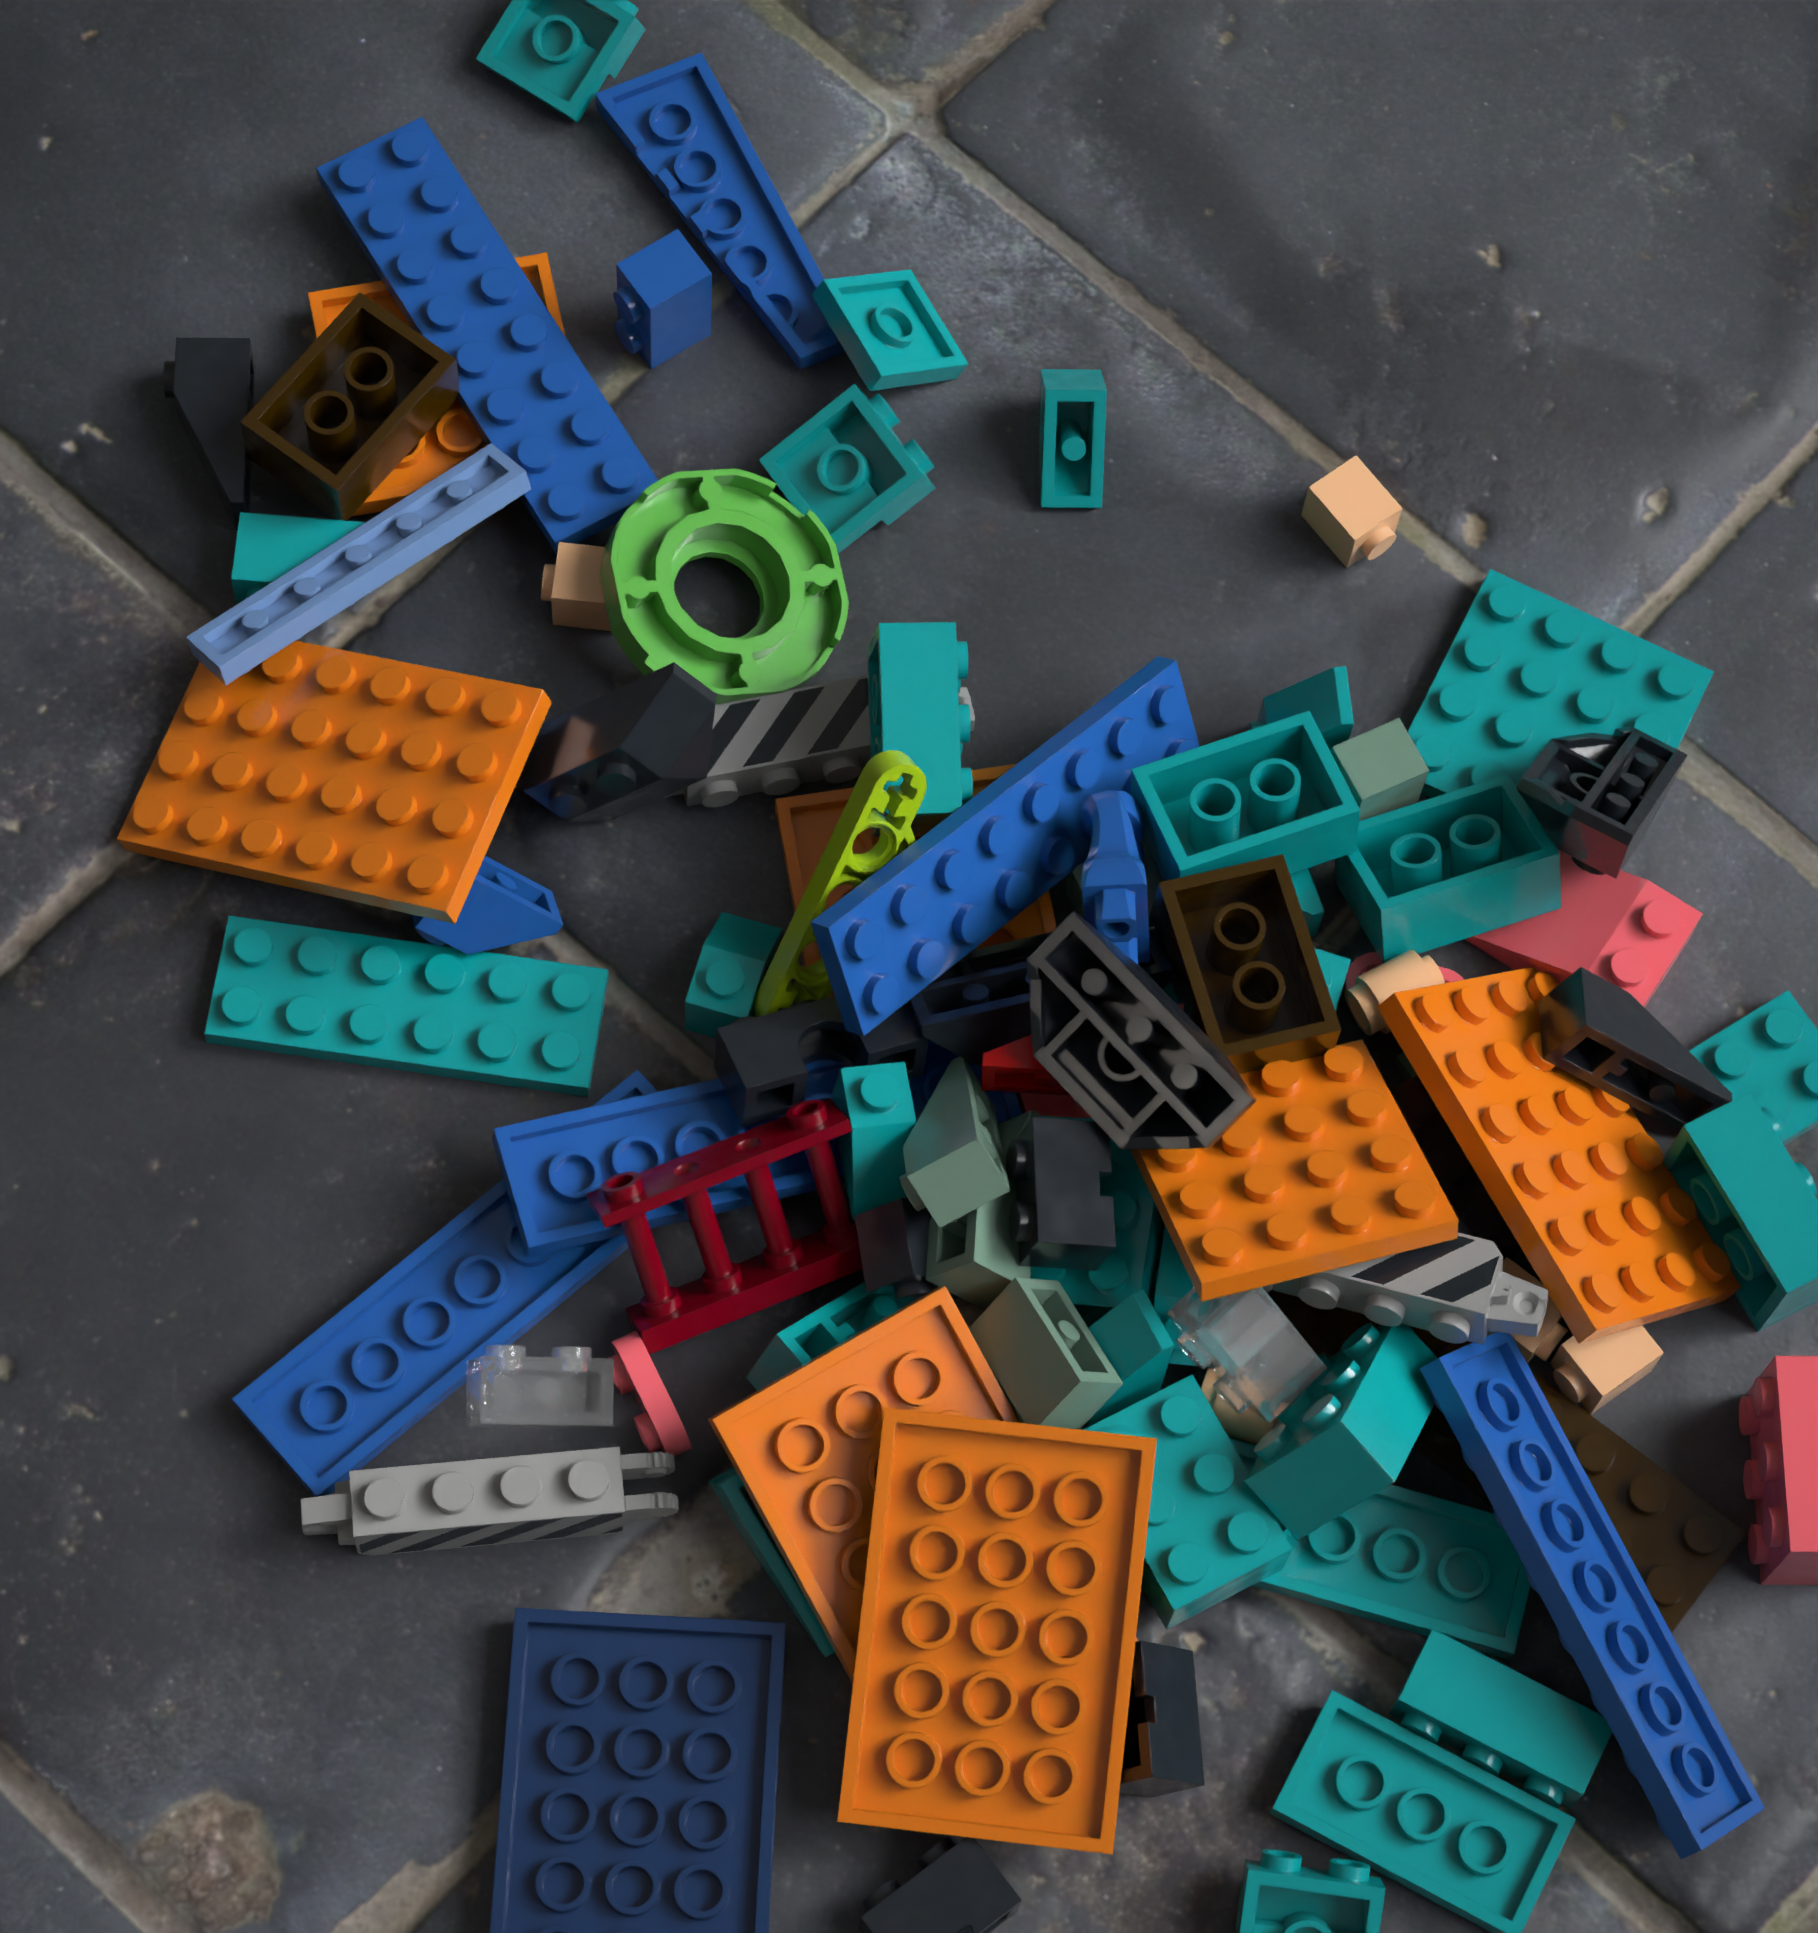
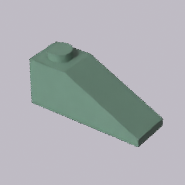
[899,1056,1010,1228]

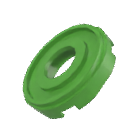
[600,468,849,704]

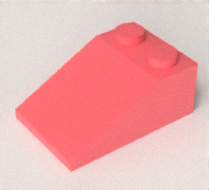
[1465,848,1703,1008]

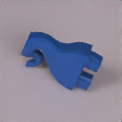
[1080,790,1150,964]

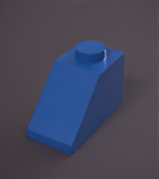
[412,856,563,955]

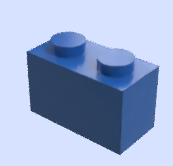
[613,229,712,369]

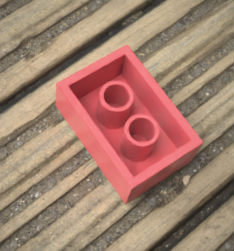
[1739,1356,1818,1585]

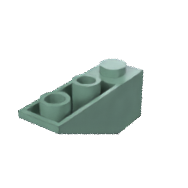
[926,1110,1039,1308]

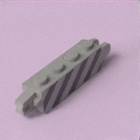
[666,675,975,807]
[1250,1233,1548,1345]
[300,1447,679,1556]

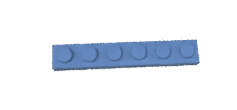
[186,443,531,685]

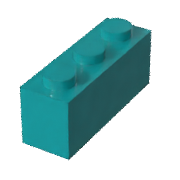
[1389,1629,1612,1808]

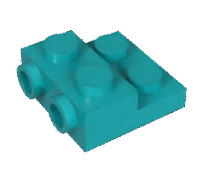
[476,0,646,124]
[759,384,936,554]
[1235,1849,1386,1933]

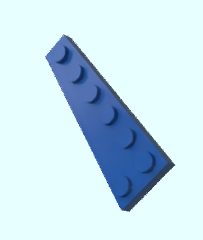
[595,52,845,370]

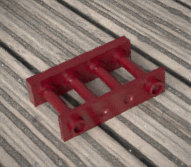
[586,1098,863,1355]

